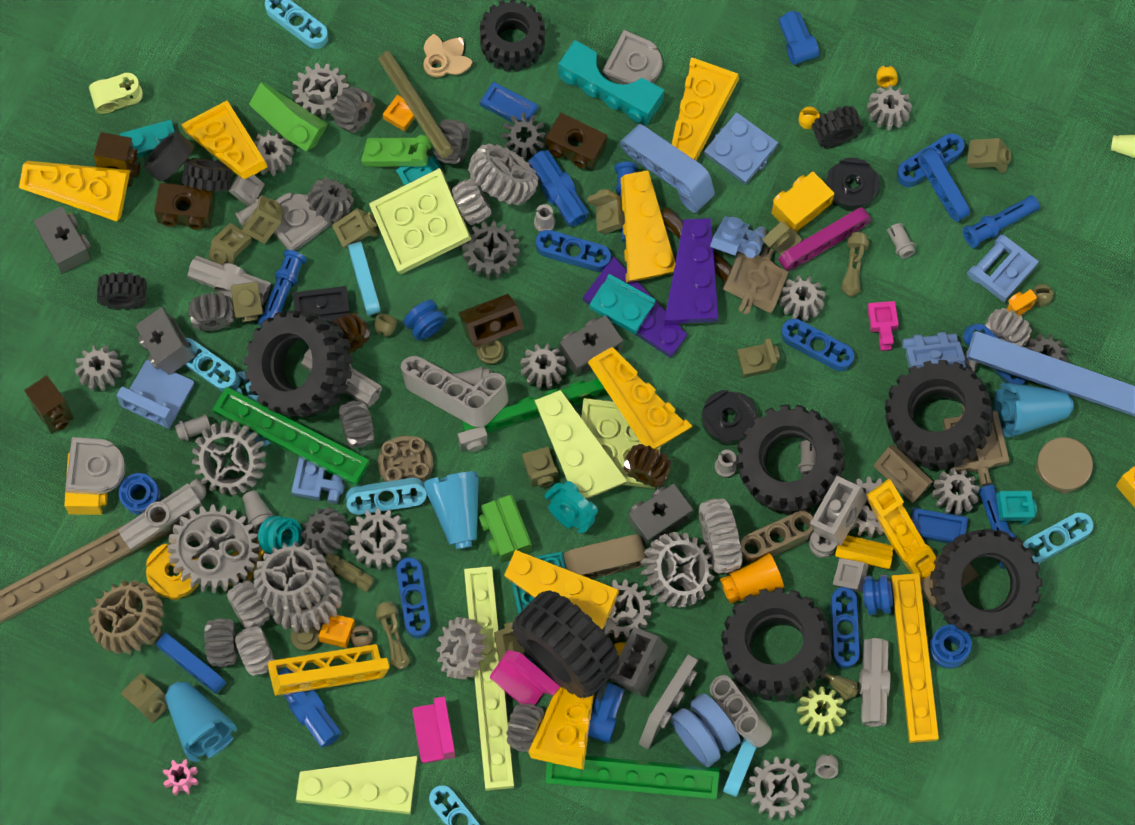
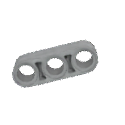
[710,675,772,747]

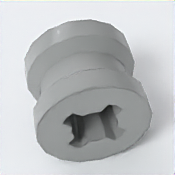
[809,531,837,558]

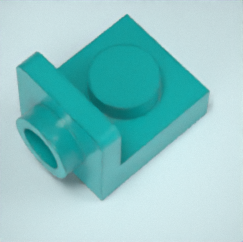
[396,155,442,185]
[996,491,1037,525]

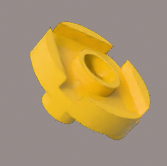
[146,543,199,600]

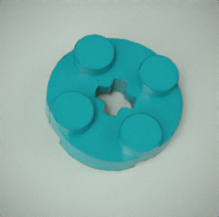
[545,481,598,533]

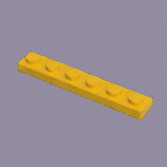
[890,573,939,743]

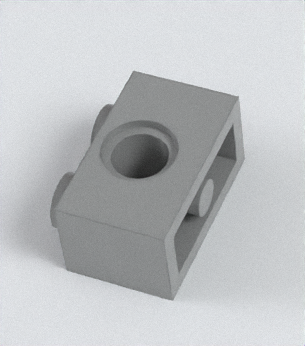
[810,476,867,546]

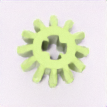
[797,687,846,736]

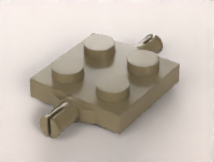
[723,246,788,314]
[942,404,1009,487]

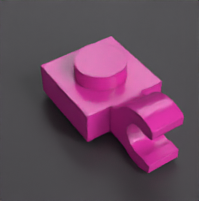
[867,301,899,351]

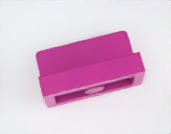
[490,650,560,705]
[412,696,455,763]

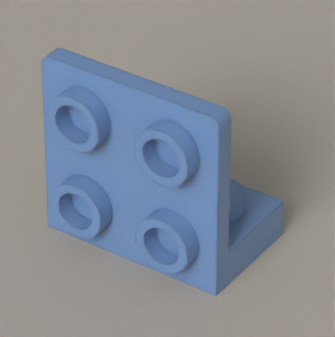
[117,360,194,429]

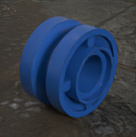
[403,300,447,341]
[119,473,161,515]
[863,574,894,615]
[929,625,972,669]

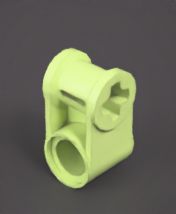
[89,73,143,114]

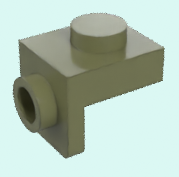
[967,138,1011,173]
[230,281,263,322]
[121,673,168,723]

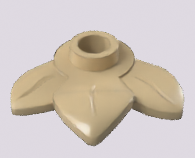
[424,34,472,77]

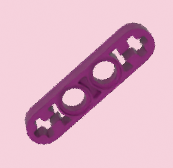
[778,207,871,271]

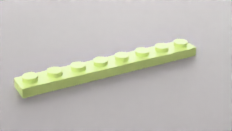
[464,566,514,791]

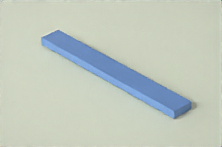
[966,331,1135,417]

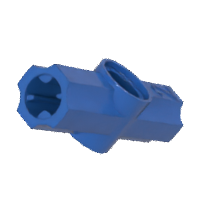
[529,150,589,227]
[278,668,342,748]

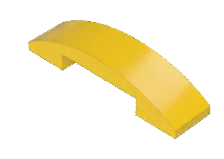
[866,479,936,582]

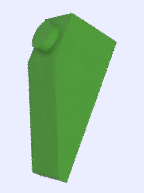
[249,82,328,152]

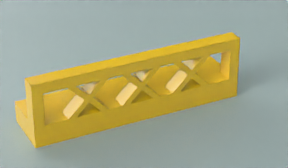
[267,644,389,696]

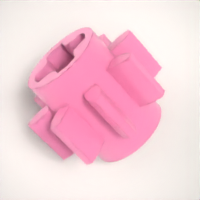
[163,759,198,796]

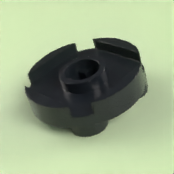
[826,158,880,210]
[701,390,756,446]

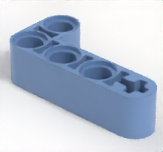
[620,124,715,213]

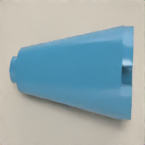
[993,382,1074,437]
[423,471,479,549]
[165,682,237,762]

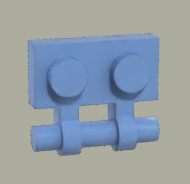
[710,216,767,258]
[902,332,965,368]
[291,457,345,504]

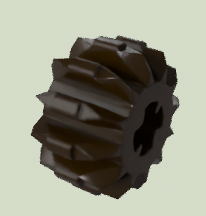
[333,313,370,354]
[623,444,672,487]

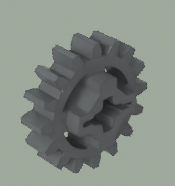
[462,221,520,279]

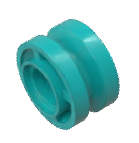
[258,515,302,554]

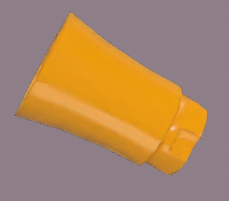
[720,553,784,604]

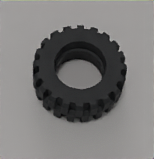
[244,310,353,417]
[885,360,994,470]
[736,404,845,515]
[930,529,1043,637]
[721,587,832,702]
[512,590,620,698]

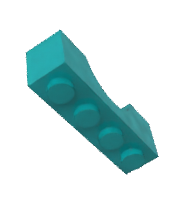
[558,40,664,125]

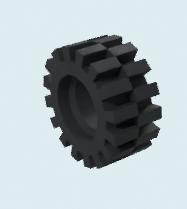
[812,106,864,149]
[182,158,232,191]
[97,272,147,310]

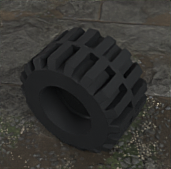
[480,0,545,72]

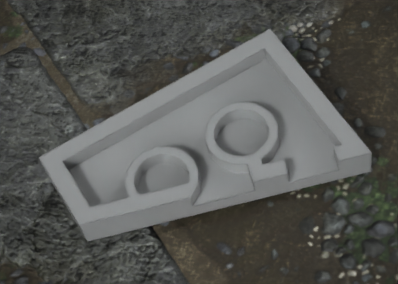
[639,655,698,749]

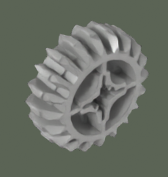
[468,143,539,205]
[192,420,267,495]
[699,498,742,573]
[640,532,714,608]
[254,541,330,615]
[268,565,343,634]

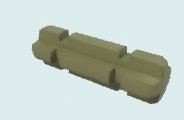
[325,554,374,592]

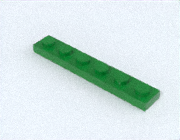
[462,377,609,433]
[212,387,370,486]
[545,756,719,799]

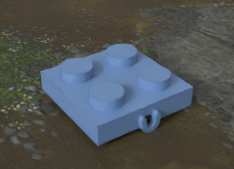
[704,112,778,185]

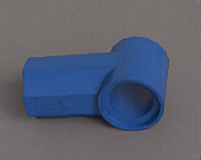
[778,11,819,65]
[588,683,624,743]

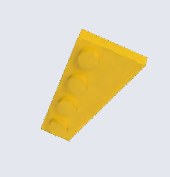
[672,57,739,161]
[181,100,268,179]
[19,161,130,221]
[621,171,675,283]
[588,347,692,449]
[505,550,619,630]
[529,687,594,770]

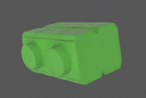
[478,495,532,562]

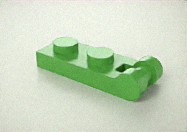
[361,135,432,167]

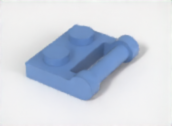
[967,235,1039,303]

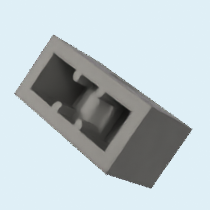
[33,206,91,274]
[136,307,195,375]
[560,315,623,377]
[628,484,693,548]
[610,627,668,697]

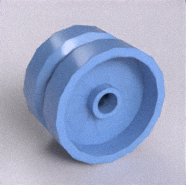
[670,693,741,768]

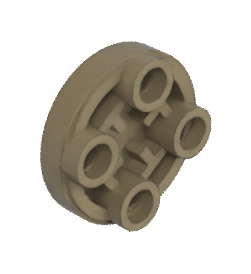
[378,436,433,490]
[1035,437,1093,494]

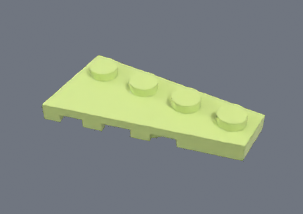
[535,390,627,499]
[296,756,417,814]

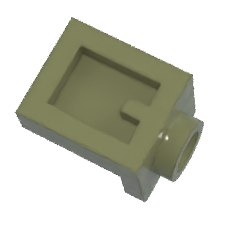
[587,189,625,234]
[242,195,284,244]
[332,208,380,249]
[762,220,802,255]
[208,223,252,265]
[737,338,780,378]
[522,447,558,488]
[494,622,527,662]

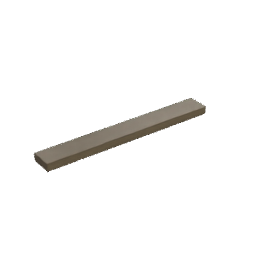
[0,512,189,624]

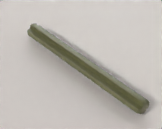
[378,51,453,158]

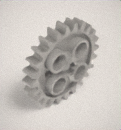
[168,505,259,593]

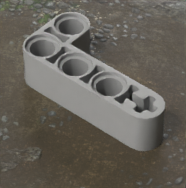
[401,356,509,427]

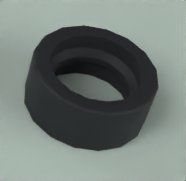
[144,131,193,182]

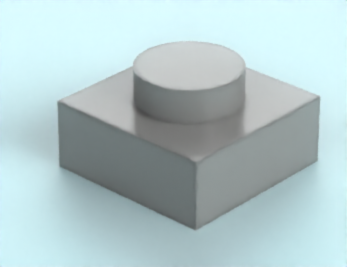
[228,175,265,206]
[458,426,487,452]
[833,558,869,592]

